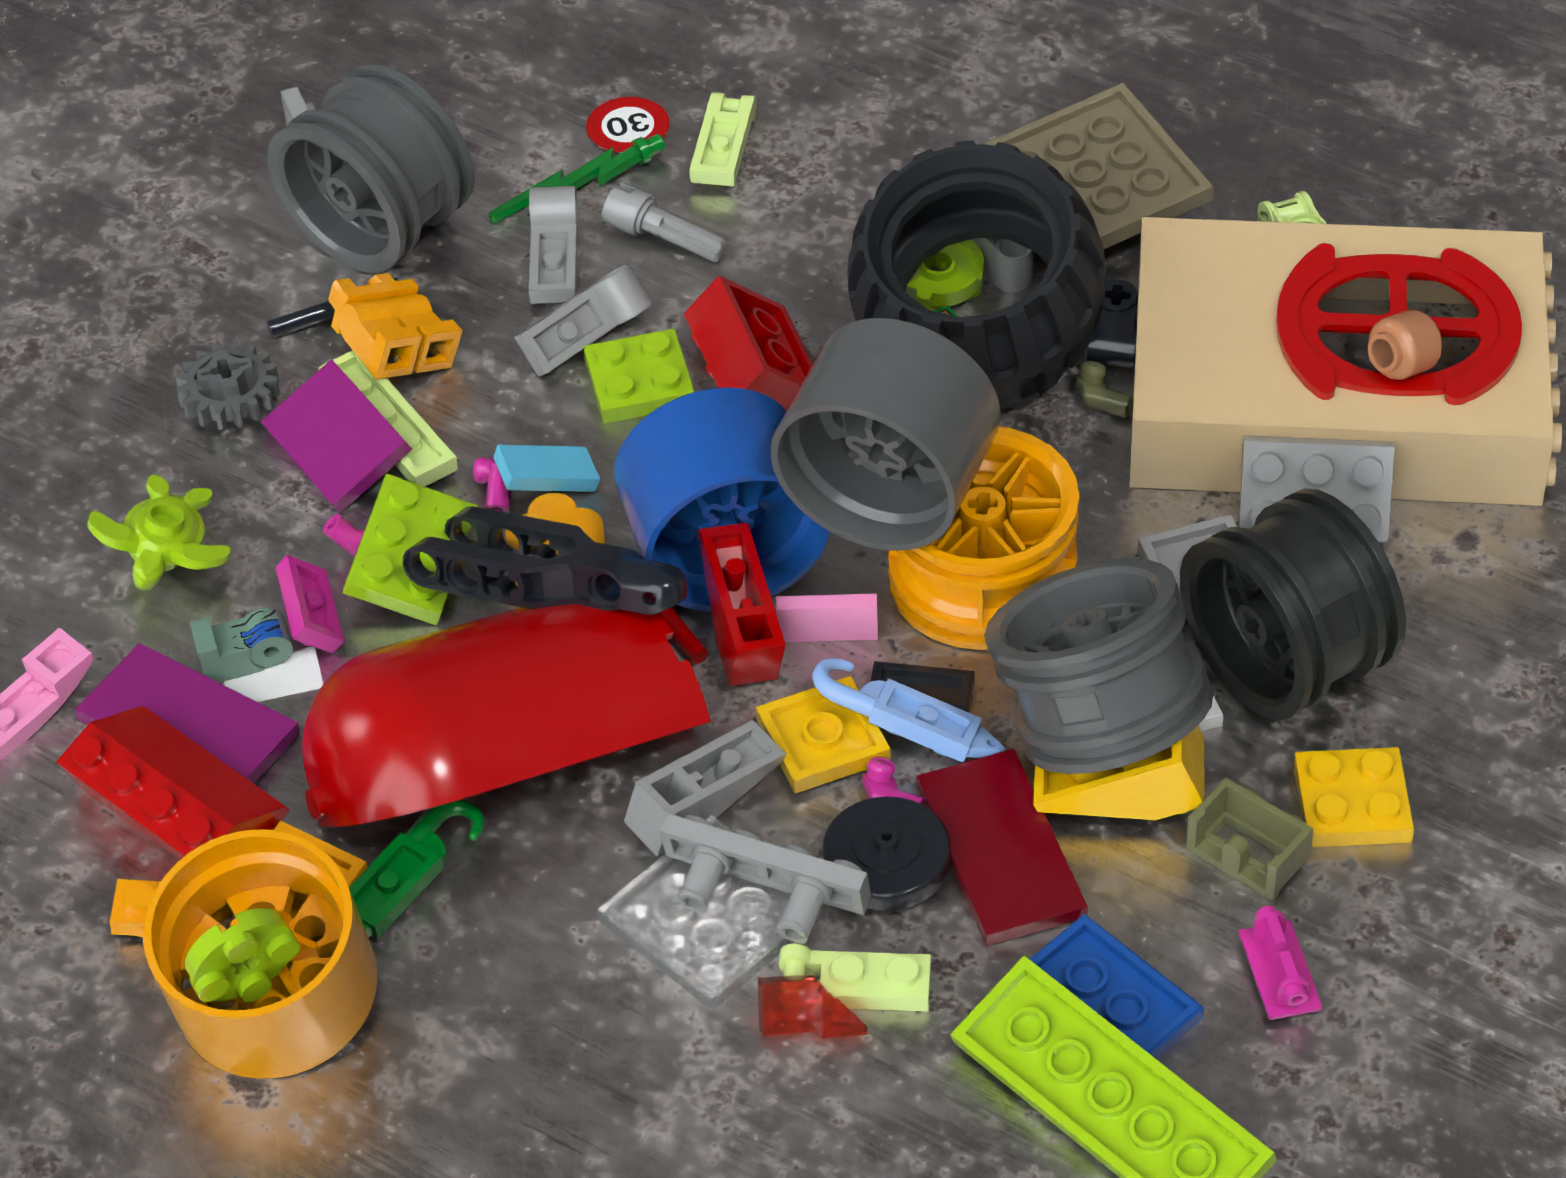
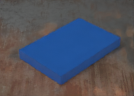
[1030,913,1205,1059]

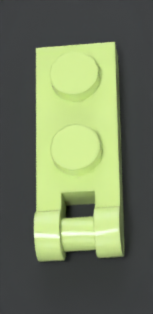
[690,92,757,187]
[776,943,931,1012]

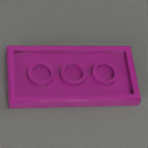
[75,643,300,784]

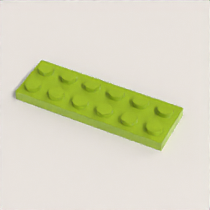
[950,956,1277,1178]

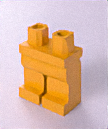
[328,273,463,379]

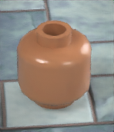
[1368,310,1442,380]

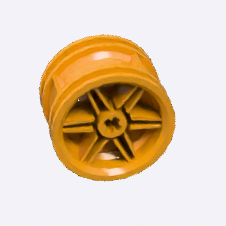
[888,427,1080,650]

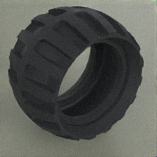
[847,140,1106,409]

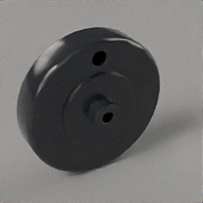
[823,796,951,911]

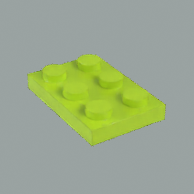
[342,473,478,626]

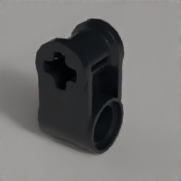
[1087,279,1138,368]

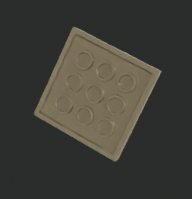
[984,83,1214,266]

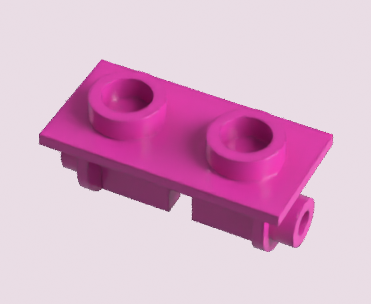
[1238,906,1323,1020]

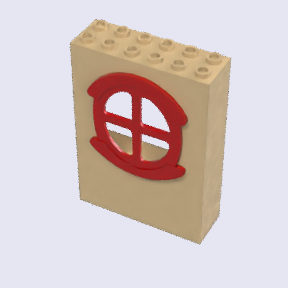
[1129,217,1562,506]

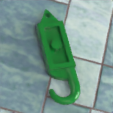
[349,799,485,940]

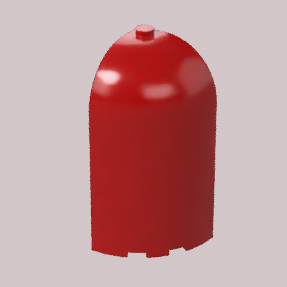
[302,604,711,827]

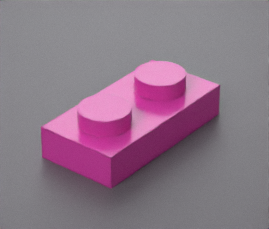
[275,555,344,654]

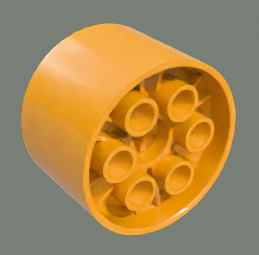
[143,830,377,1079]

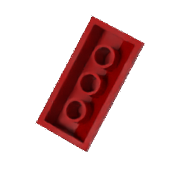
[56,705,289,861]

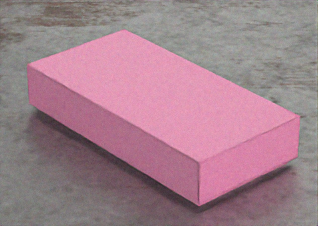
[776,593,878,643]

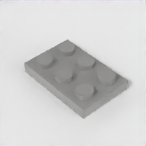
[1239,436,1395,542]

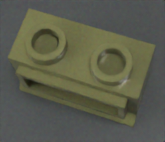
[1186,777,1313,901]

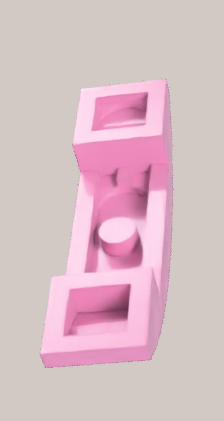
[0,628,94,761]

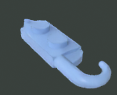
[812,658,1006,762]

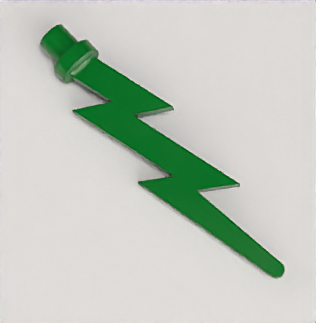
[488,134,666,223]

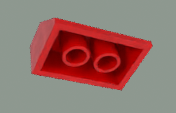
[684,275,813,411]

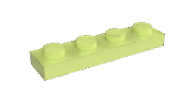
[318,350,458,487]

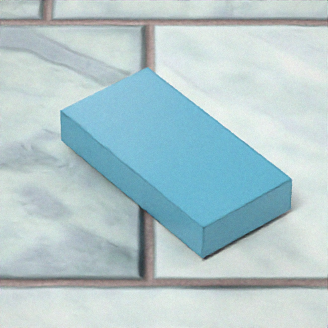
[493,445,600,492]

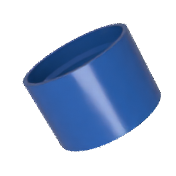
[614,387,830,611]

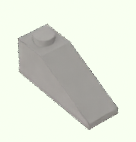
[624,719,786,857]

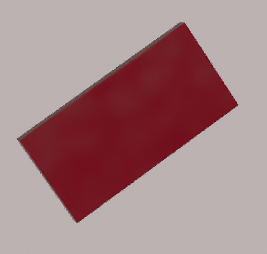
[916,749,1088,947]

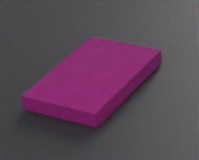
[260,359,412,513]

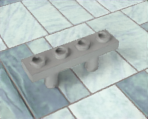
[659,813,871,943]

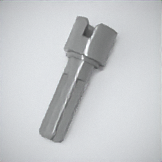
[602,181,727,262]

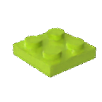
[583,328,694,424]

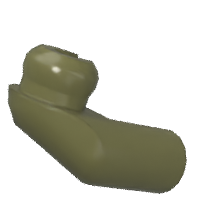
[1076,361,1134,418]

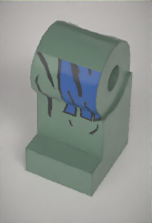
[189,608,293,683]

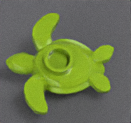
[87,474,231,591]

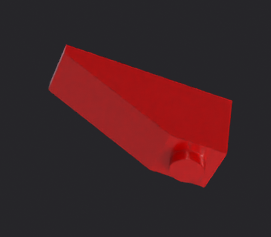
[698,523,786,686]

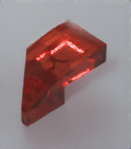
[758,975,868,1039]

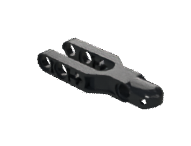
[402,506,688,615]

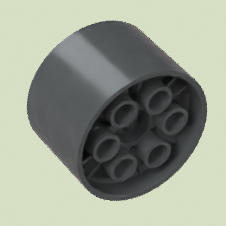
[771,318,1001,551]

